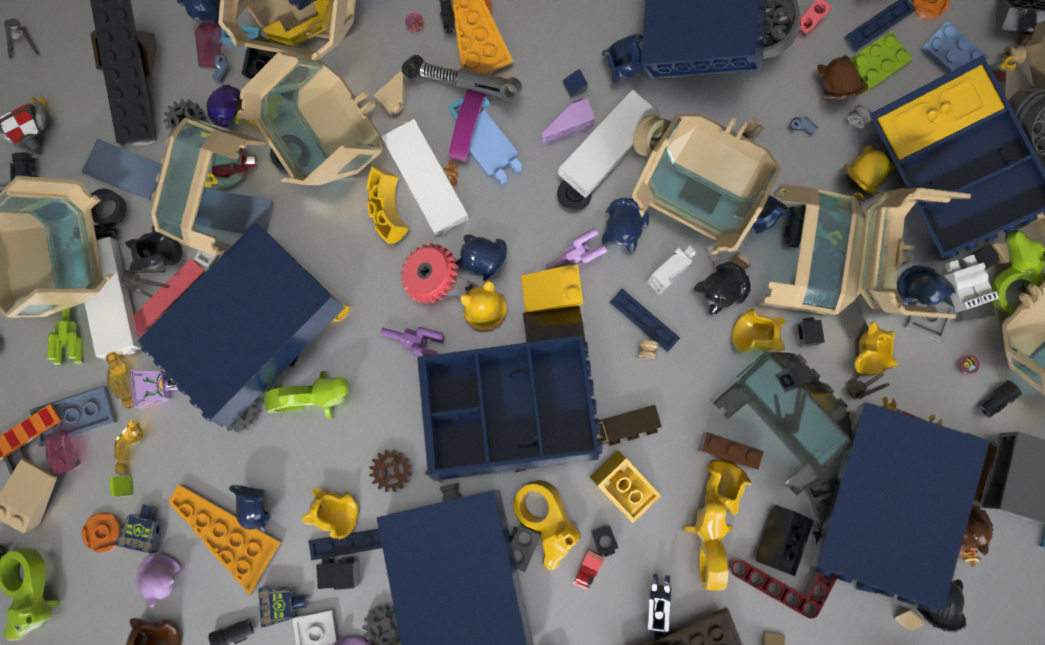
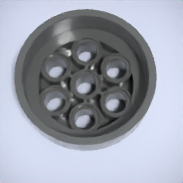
[763,0,801,59]
[1008,86,1045,160]

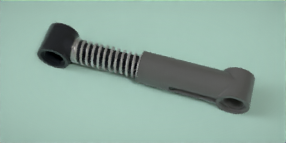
[402,55,522,102]

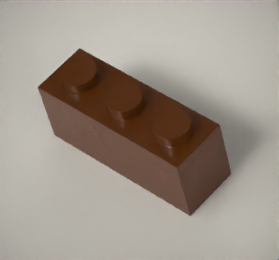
[698,432,764,470]

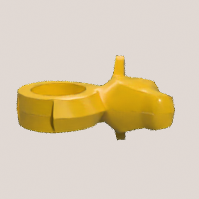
[513,480,581,570]
[684,500,733,591]

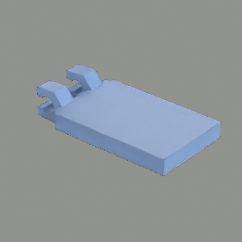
[470,110,522,184]

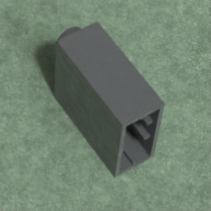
[981,432,1045,527]

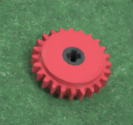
[400,243,458,304]

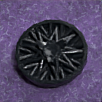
[557,180,592,211]

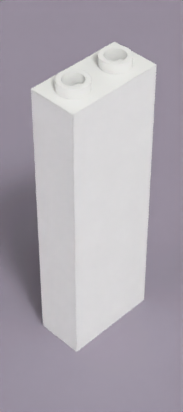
[558,89,661,198]
[381,119,469,237]
[73,237,141,361]

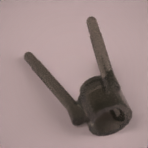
[4,19,39,59]
[121,268,169,298]
[846,372,889,400]
[773,387,808,433]

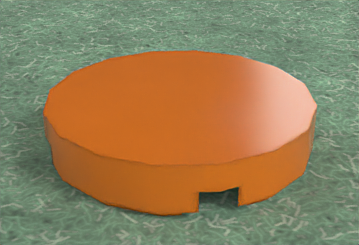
[911,0,950,19]
[82,512,123,553]

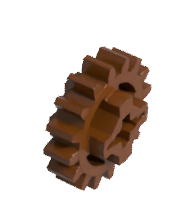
[369,450,412,492]

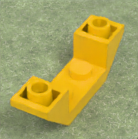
[263,0,333,47]

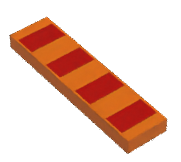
[0,404,63,460]

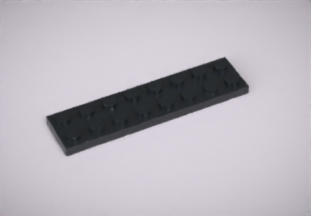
[90,0,156,144]

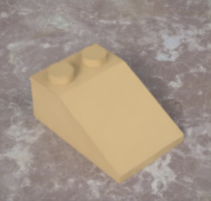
[0,458,57,534]

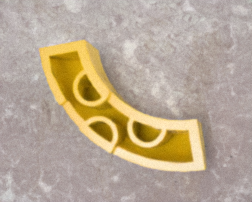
[366,166,409,244]

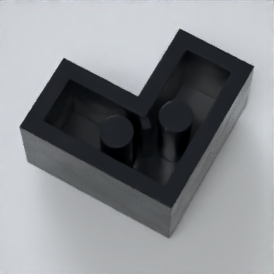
[316,556,361,590]

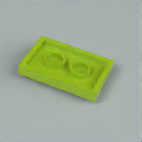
[850,31,914,92]

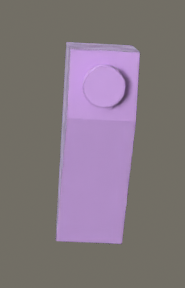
[541,99,595,143]

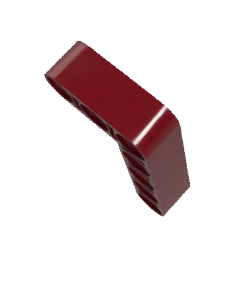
[728,558,837,619]

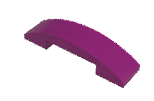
[448,89,486,162]

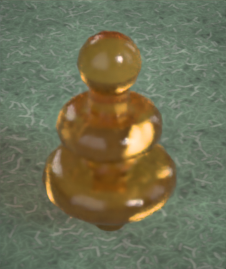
[443,160,459,185]
[963,549,981,567]

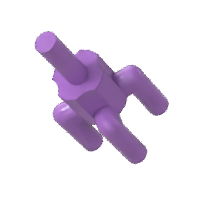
[381,327,445,357]

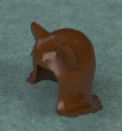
[817,55,869,100]
[962,504,994,555]
[126,618,181,645]

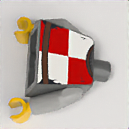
[0,95,47,152]

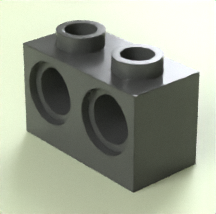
[510,524,541,572]

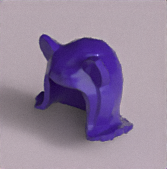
[206,84,242,128]

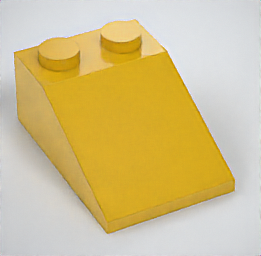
[521,265,583,313]
[590,450,661,523]

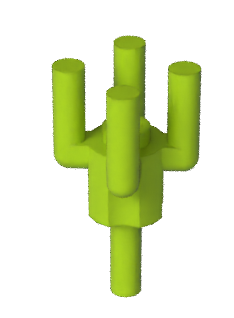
[47,308,82,365]

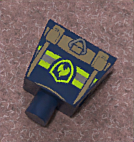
[115,504,162,554]
[258,586,307,628]

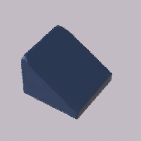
[563,69,588,97]

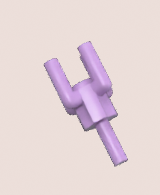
[545,228,607,270]

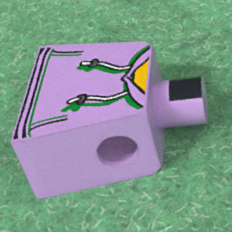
[130,370,179,409]

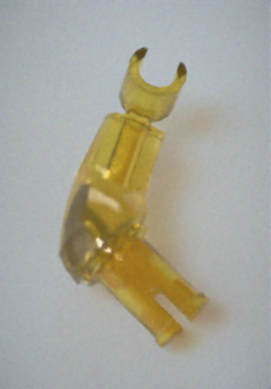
[105,352,133,409]
[114,420,143,475]

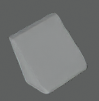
[0,163,15,185]

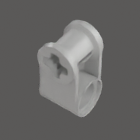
[447,276,478,298]

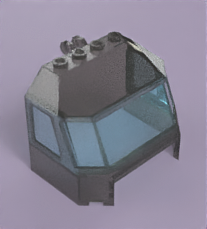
[709,351,852,496]

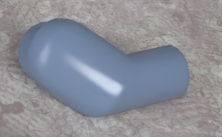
[212,54,228,82]
[790,116,818,134]

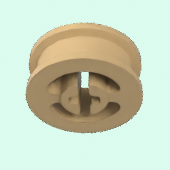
[633,115,671,159]

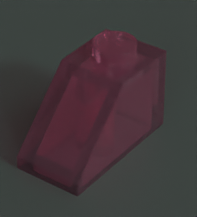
[194,23,222,68]
[46,428,81,476]

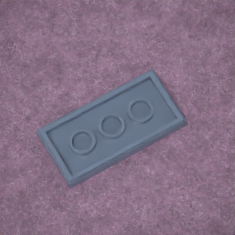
[81,139,162,201]
[194,188,273,234]
[30,385,117,447]

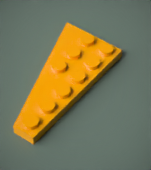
[453,0,513,74]
[168,484,282,596]

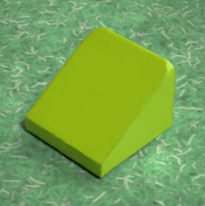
[109,475,133,497]

